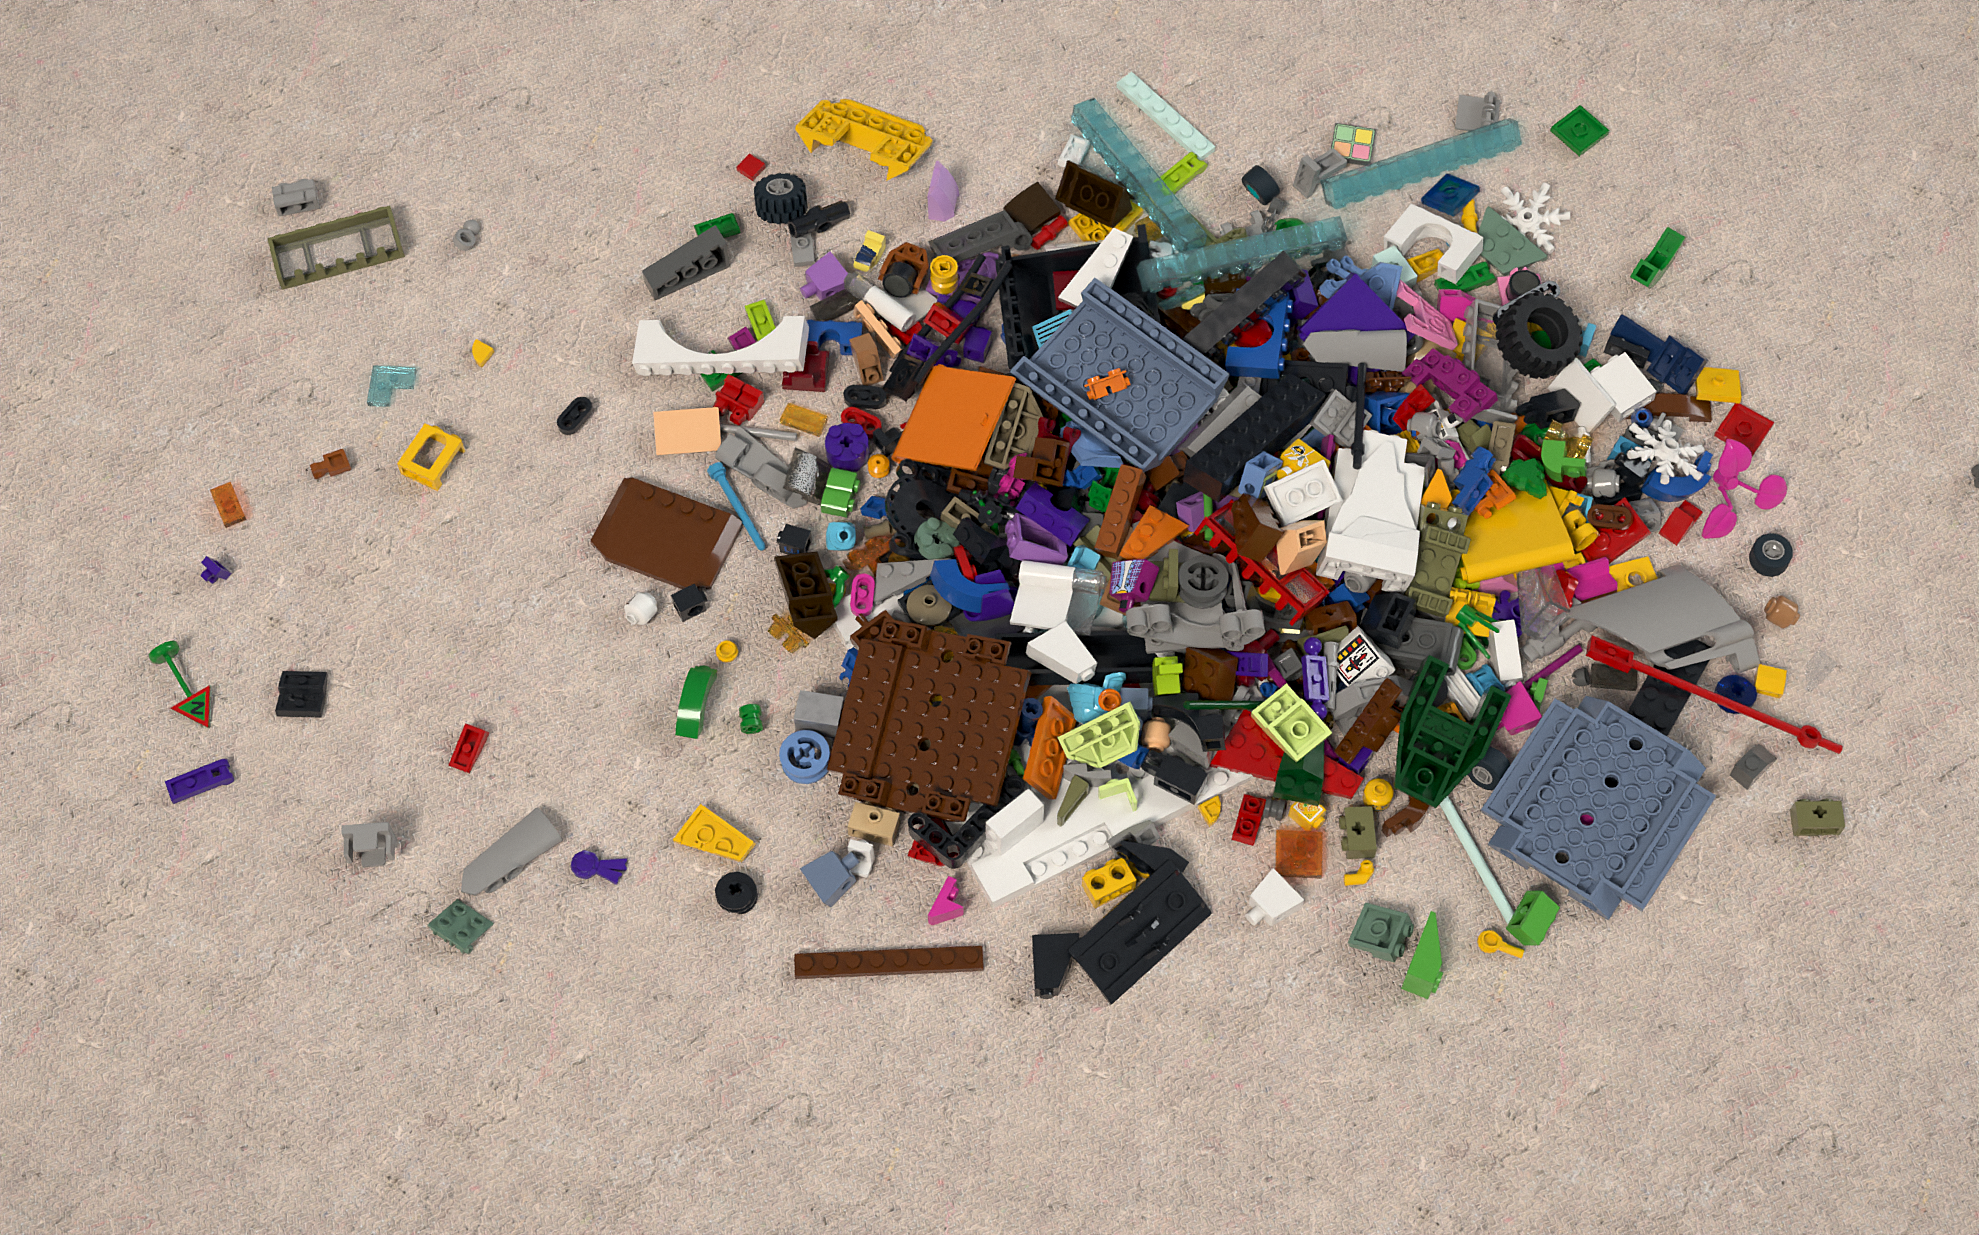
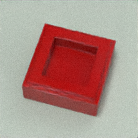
[736,153,766,181]

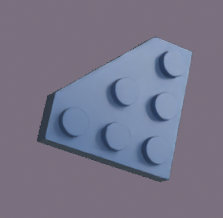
[1329,262,1402,311]

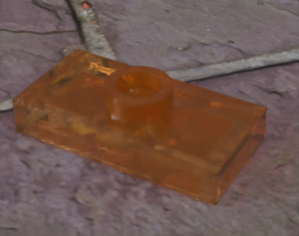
[210,482,246,528]

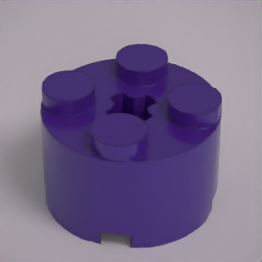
[825,423,869,472]

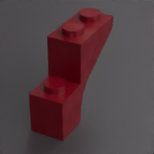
[1511,434,1588,494]

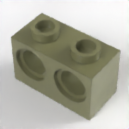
[1417,501,1468,535]

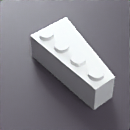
[1058,228,1134,308]

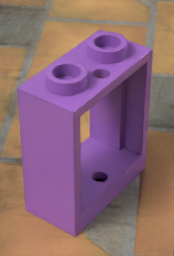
[1005,513,1068,565]

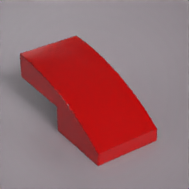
[1392,384,1435,431]

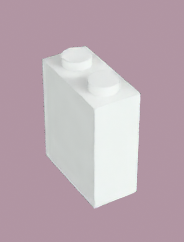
[1590,353,1656,423]
[985,788,1044,856]

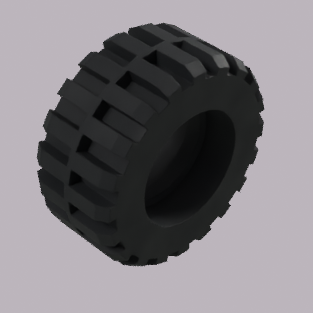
[1495,292,1583,379]

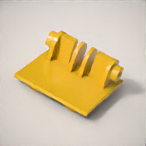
[1445,587,1496,638]

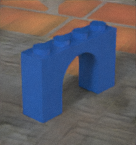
[1225,289,1293,379]

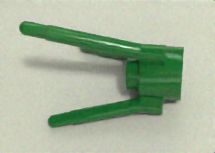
[1456,604,1500,659]

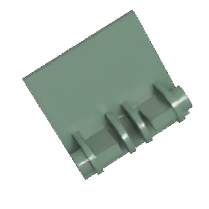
[427,899,494,954]

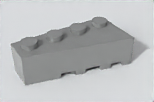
[1177,386,1262,458]

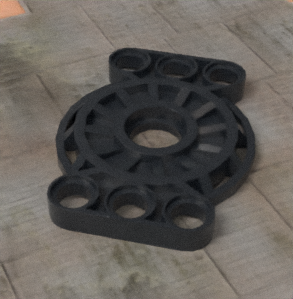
[885,459,958,560]

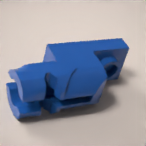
[1452,446,1496,516]

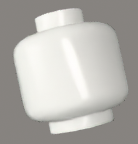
[624,592,657,625]

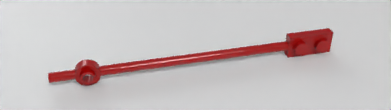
[1586,635,1843,754]

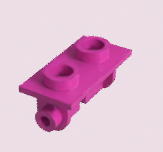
[997,453,1027,500]

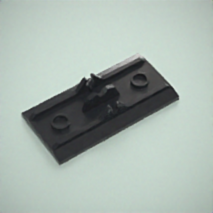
[1066,859,1212,1005]

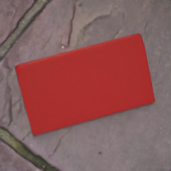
[923,302,972,345]

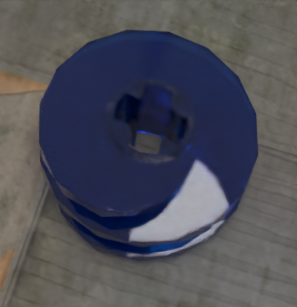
[1714,675,1757,714]

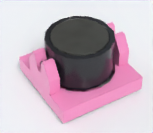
[1497,267,1541,306]

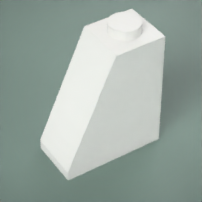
[1487,619,1523,691]
[1026,621,1097,684]

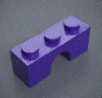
[1016,482,1090,547]

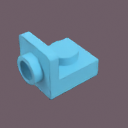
[1578,323,1597,357]

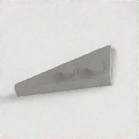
[873,558,952,605]

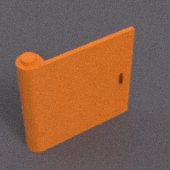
[891,364,1016,471]

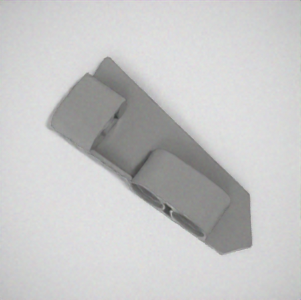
[715,427,807,509]
[461,807,562,896]

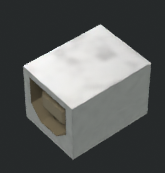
[794,690,844,739]

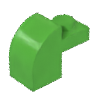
[1541,440,1587,482]

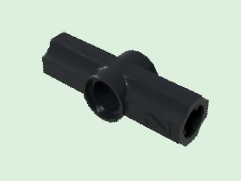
[787,200,850,238]

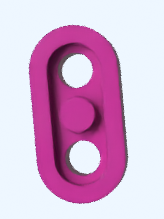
[850,574,875,617]

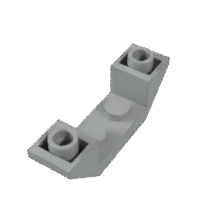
[1331,675,1413,720]

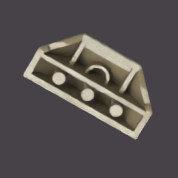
[983,383,1043,470]

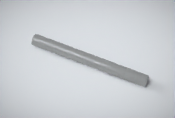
[720,423,797,441]

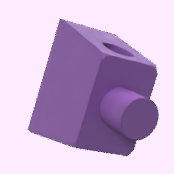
[800,251,853,302]

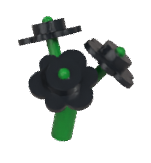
[966,489,1015,536]

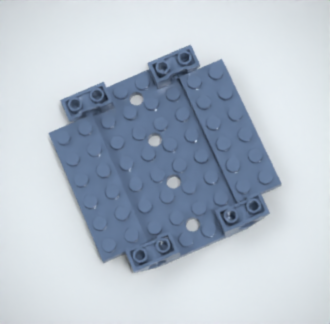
[1481,696,1716,920]

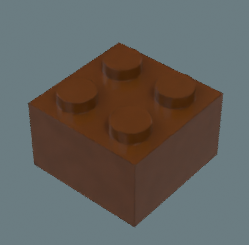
[1181,647,1238,700]

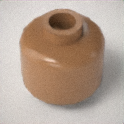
[1764,595,1800,628]

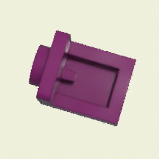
[727,327,756,351]

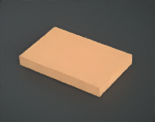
[653,407,721,456]

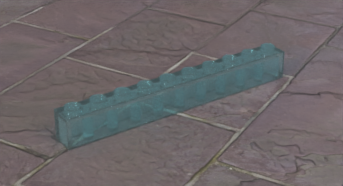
[1071,98,1207,255]
[1320,118,1522,209]
[1136,216,1348,293]

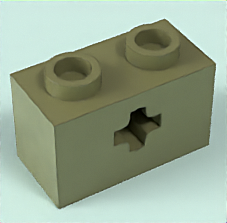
[1790,798,1845,836]
[1339,806,1377,859]

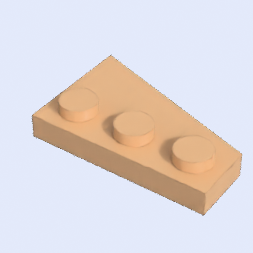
[853,300,902,359]

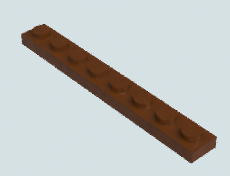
[794,946,984,979]

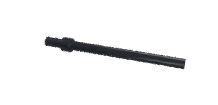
[1351,363,1366,470]

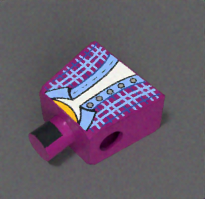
[1109,559,1159,613]

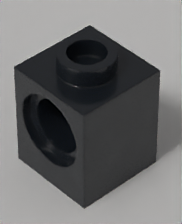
[1613,448,1652,486]
[671,583,708,622]

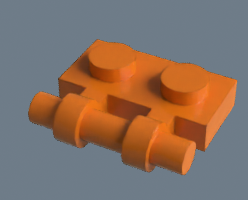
[1475,469,1516,519]

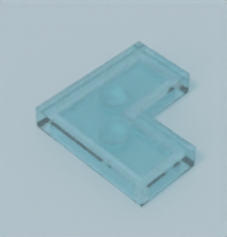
[1158,284,1206,310]
[367,365,417,407]

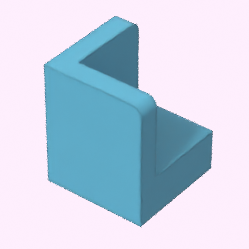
[1067,545,1102,581]

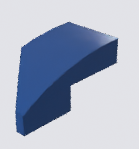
[1063,465,1103,489]

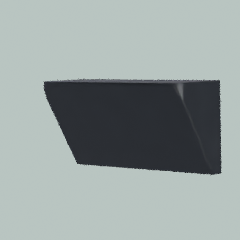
[1591,482,1643,505]

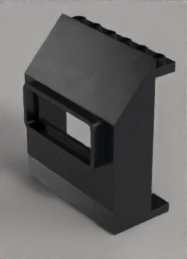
[995,224,1161,369]

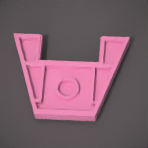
[1396,280,1458,350]

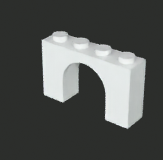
[1384,204,1483,284]

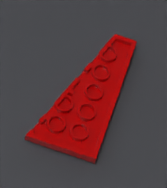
[1209,710,1364,800]

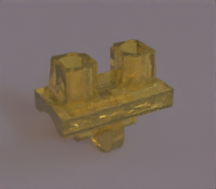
[768,613,809,654]

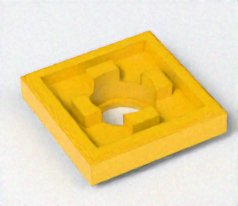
[1609,556,1658,593]

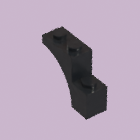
[953,517,1022,575]
[1152,692,1226,752]

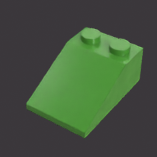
[1401,911,1444,999]

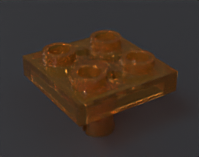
[842,537,891,580]
[1275,830,1323,879]

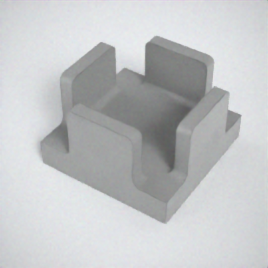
[342,822,397,868]

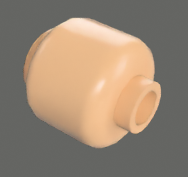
[1141,717,1172,753]

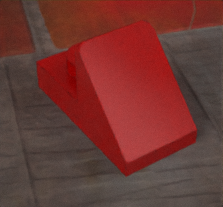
[1659,500,1703,546]

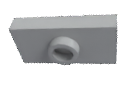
[790,233,815,267]

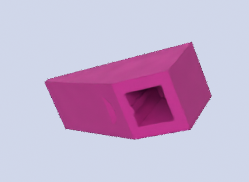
[1437,289,1493,324]

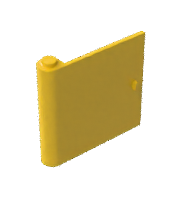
[1460,479,1575,584]

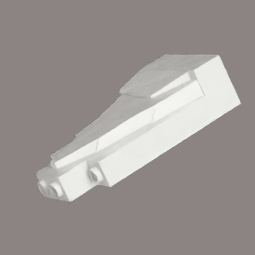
[1316,430,1425,595]

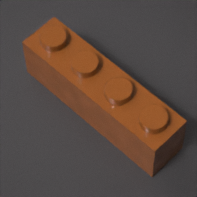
[1094,464,1146,559]

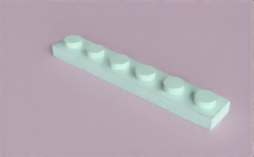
[1116,71,1215,161]

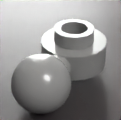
[453,219,480,251]

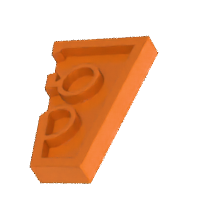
[1120,505,1189,560]

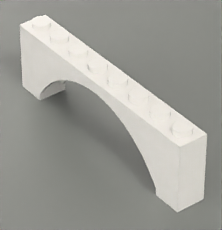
[632,316,809,376]

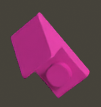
[928,876,964,925]

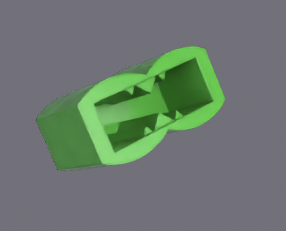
[821,468,861,518]

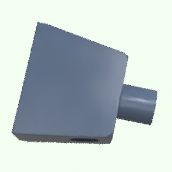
[800,851,860,907]

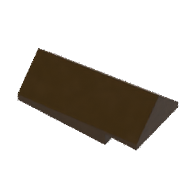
[1055,160,1132,228]
[774,551,838,640]

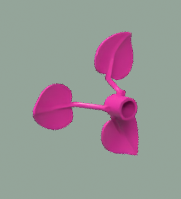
[1701,439,1788,539]

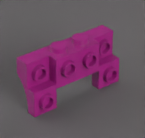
[1401,348,1498,423]

